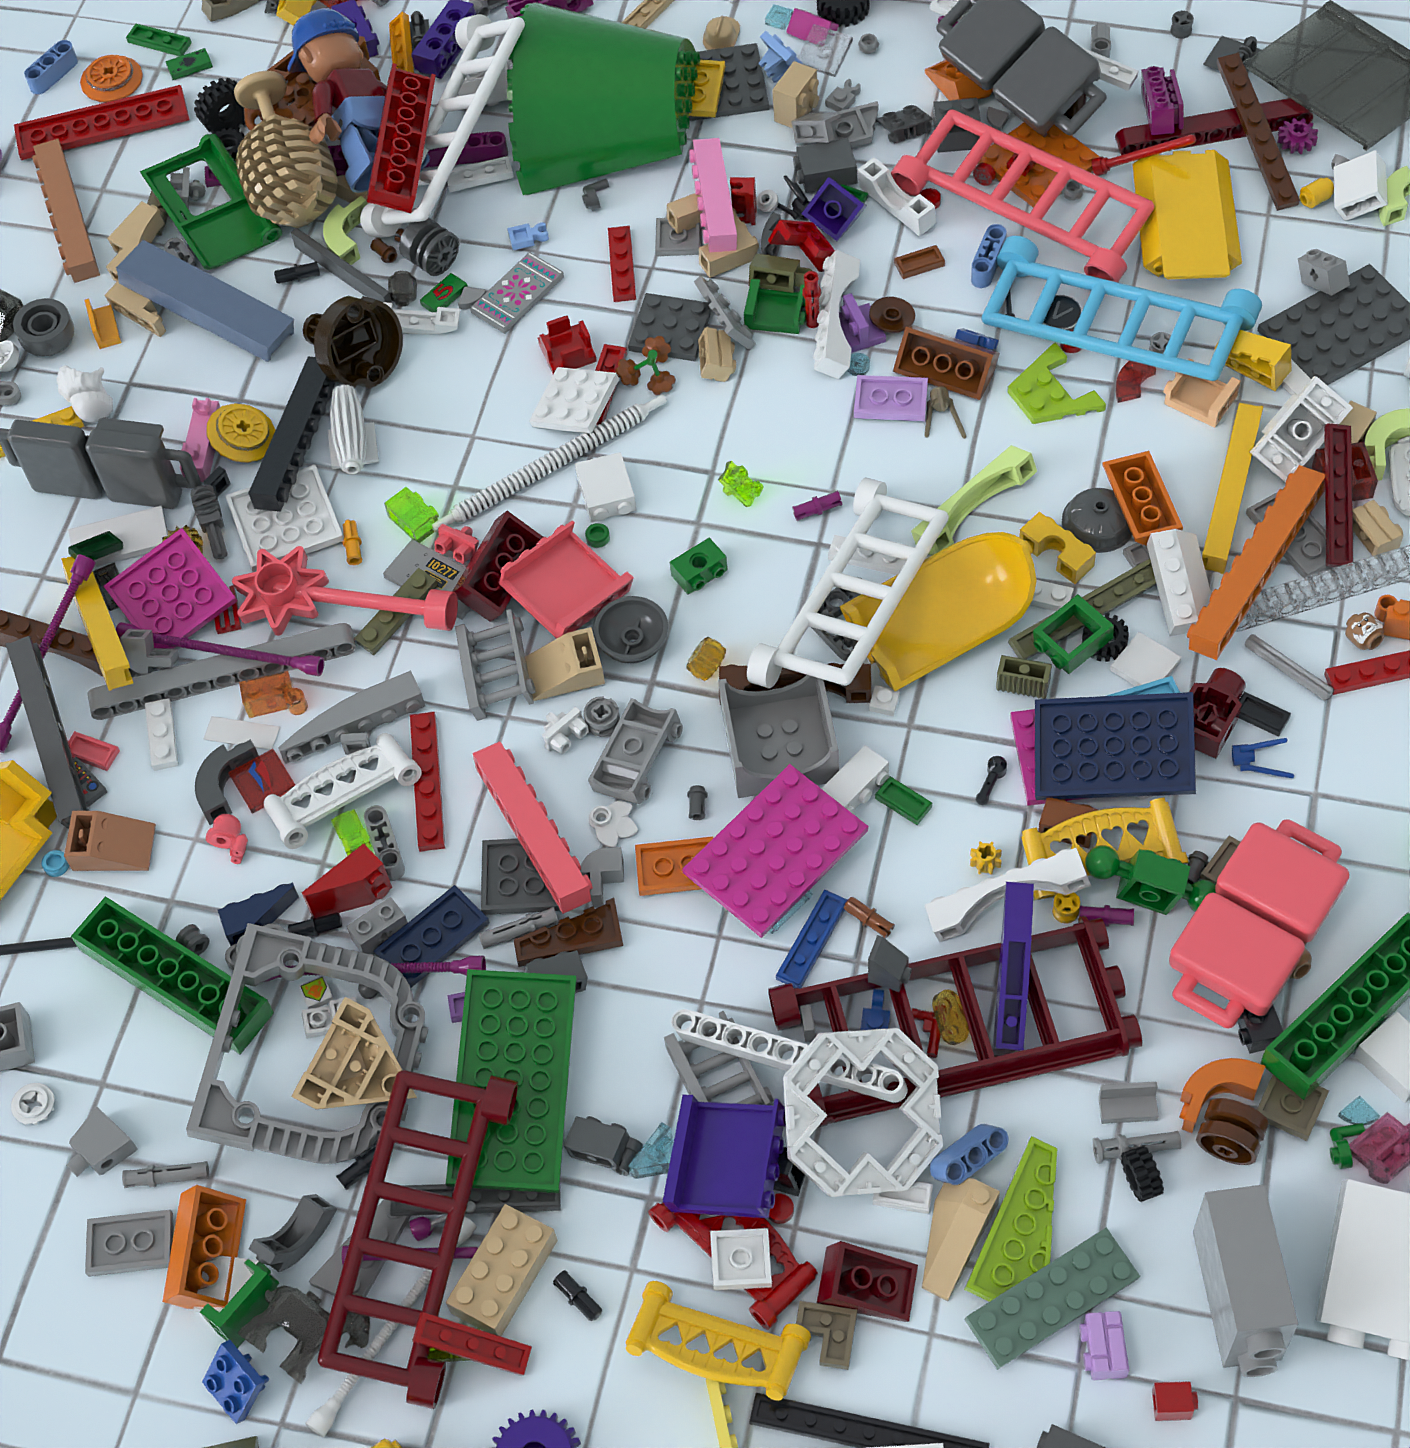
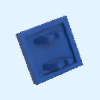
[202,1340,270,1424]

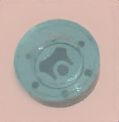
[847,353,870,376]

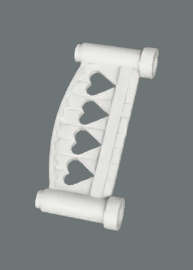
[264,733,422,849]

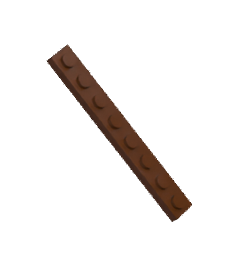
[1216,52,1300,211]

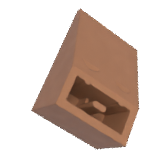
[64,811,156,871]

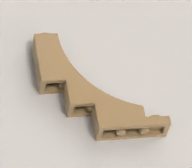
[104,201,166,337]

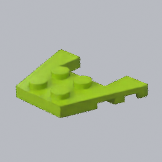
[1007,342,1106,424]

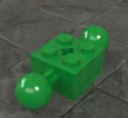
[1085,845,1216,915]

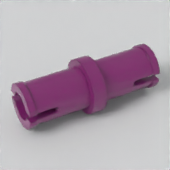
[792,491,843,521]
[1079,905,1134,927]

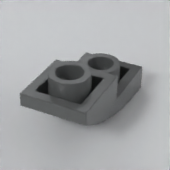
[761,212,781,256]

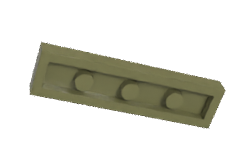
[354,567,439,655]

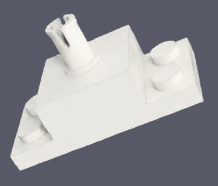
[1250,376,1353,483]

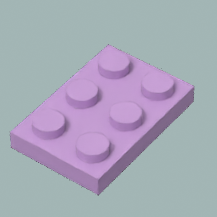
[854,375,928,421]

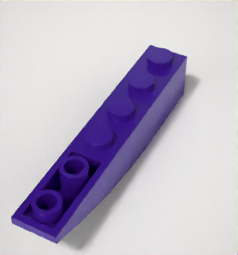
[993,881,1034,1051]

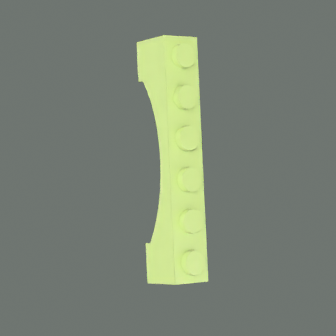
[911,445,1037,556]

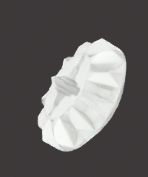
[11,1083,56,1125]

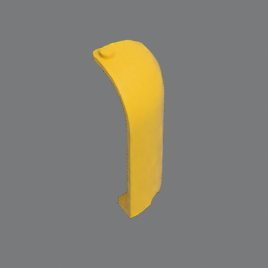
[839,532,1037,691]

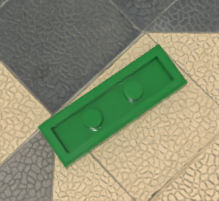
[126,23,192,56]

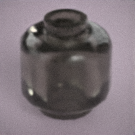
[388,271,417,307]

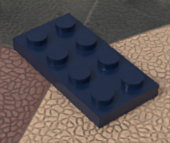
[373,885,490,988]

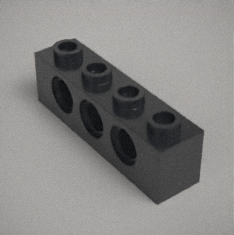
[1229,1000,1283,1054]

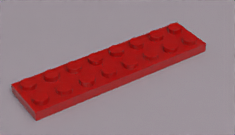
[14,85,189,160]

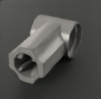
[1091,23,1111,59]

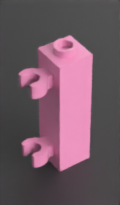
[180,398,220,482]

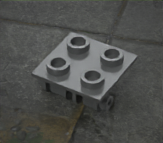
[1203,36,1262,73]
[876,105,932,144]

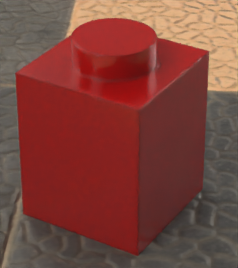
[1152,1382,1198,1421]

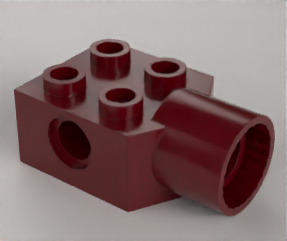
[1189,668,1246,759]

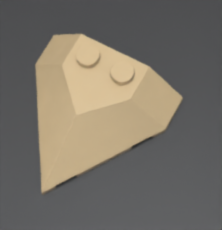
[291,997,417,1110]

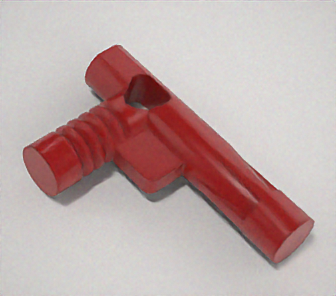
[912,1004,946,1058]

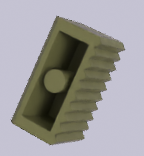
[996,655,1052,699]

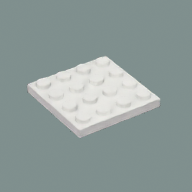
[225,465,344,572]

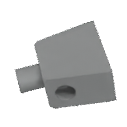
[66,1107,138,1177]

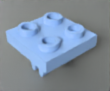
[759,31,804,82]

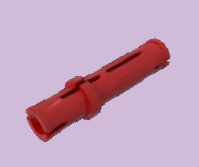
[802,271,821,328]

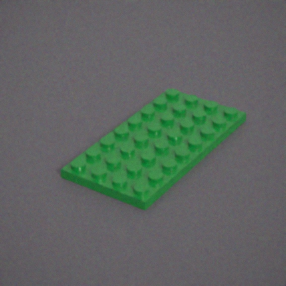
[446,969,577,1193]

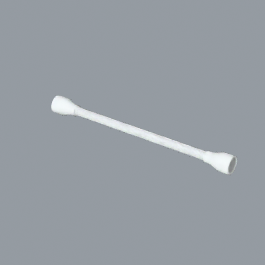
[305,1216,477,1438]

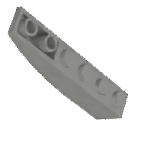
[278,670,425,764]

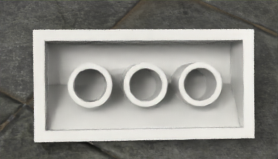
[1147,529,1211,636]

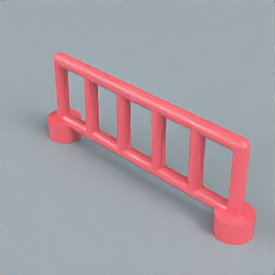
[890,109,1154,282]

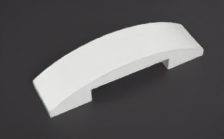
[383,302,460,335]

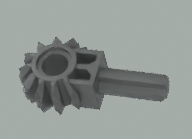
[190,484,228,559]

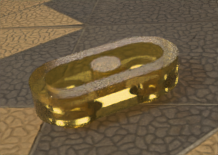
[932,989,969,1045]

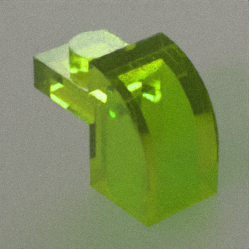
[330,808,372,856]

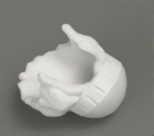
[56,365,113,422]

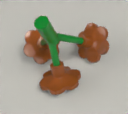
[616,336,676,395]

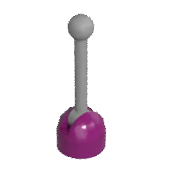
[409,1201,476,1241]

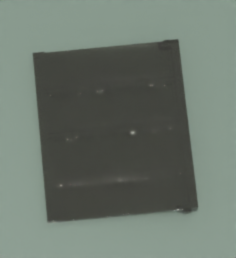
[1243,0,1410,151]

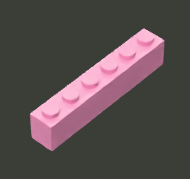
[689,138,737,253]

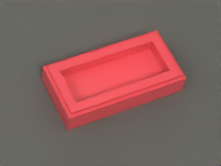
[68,731,120,771]

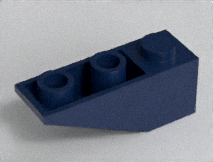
[218,882,299,946]

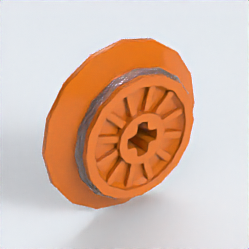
[80,55,143,102]

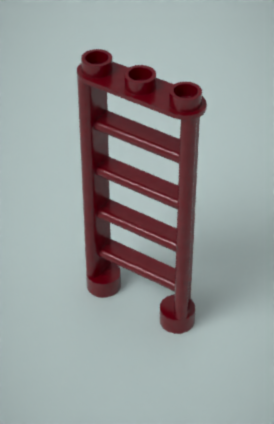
[768,915,1142,1128]

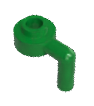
[1330,1123,1365,1170]

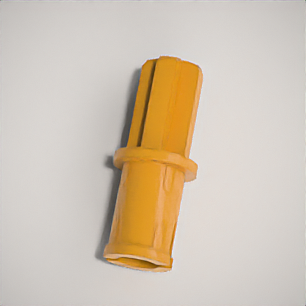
[342,519,362,565]

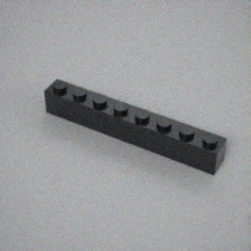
[248,356,336,512]

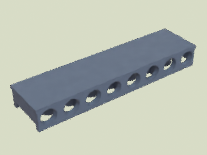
[116,240,294,362]

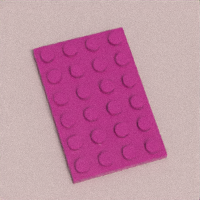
[683,764,868,938]

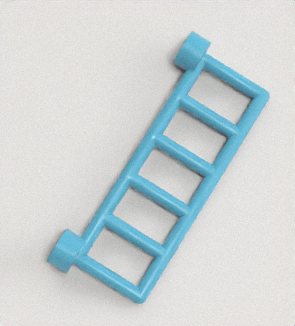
[981,236,1262,381]

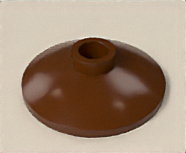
[869,297,915,333]

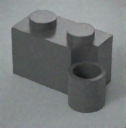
[525,950,588,993]

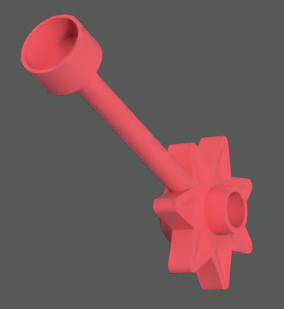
[232,546,458,636]

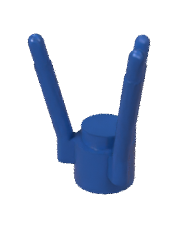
[1232,738,1294,778]

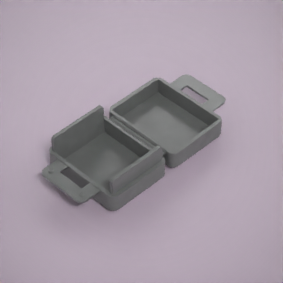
[936,0,1107,138]
[0,418,202,509]

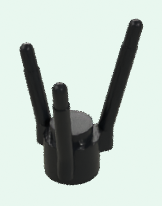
[765,175,810,220]

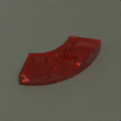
[1115,361,1156,403]

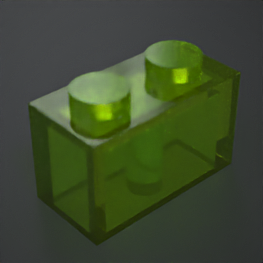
[384,487,439,543]

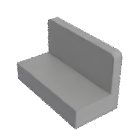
[791,113,841,143]
[1098,1082,1159,1124]

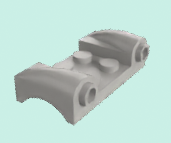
[588,698,683,804]

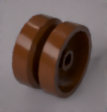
[1196,1098,1269,1165]

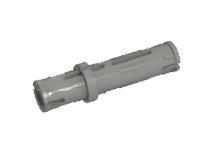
[478,907,559,949]
[122,1161,209,1188]

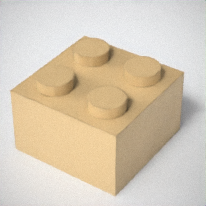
[772,61,819,128]

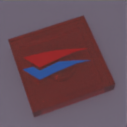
[228,749,295,814]

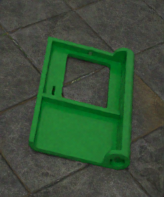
[139,134,282,270]

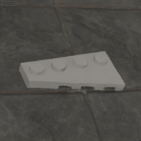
[694,276,756,350]
[309,1200,411,1297]

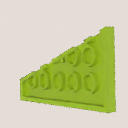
[964,1136,1057,1302]

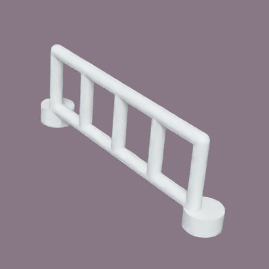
[747,477,949,688]

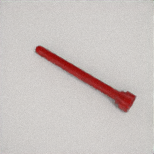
[1092,135,1196,176]

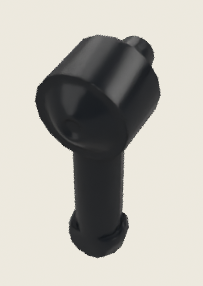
[976,756,1007,805]

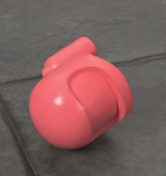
[206,814,248,864]

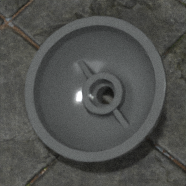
[1062,488,1132,553]
[593,596,668,663]

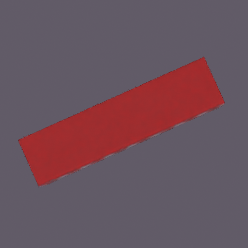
[366,63,436,213]

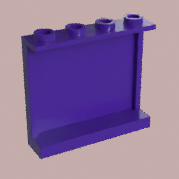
[662,1094,786,1218]

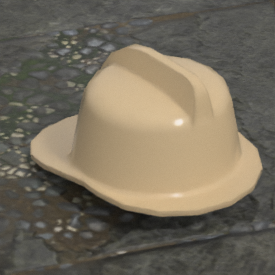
[703,15,740,50]

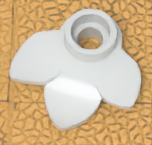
[589,801,638,848]

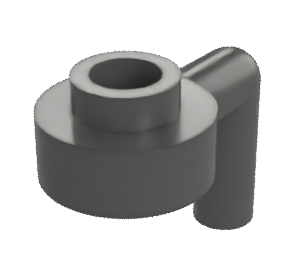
[582,179,609,211]

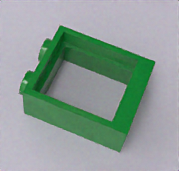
[1033,594,1114,674]

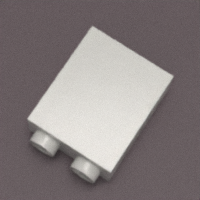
[1315,1179,1410,1361]

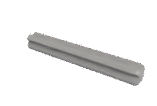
[1245,634,1334,700]

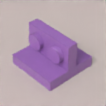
[839,293,886,353]

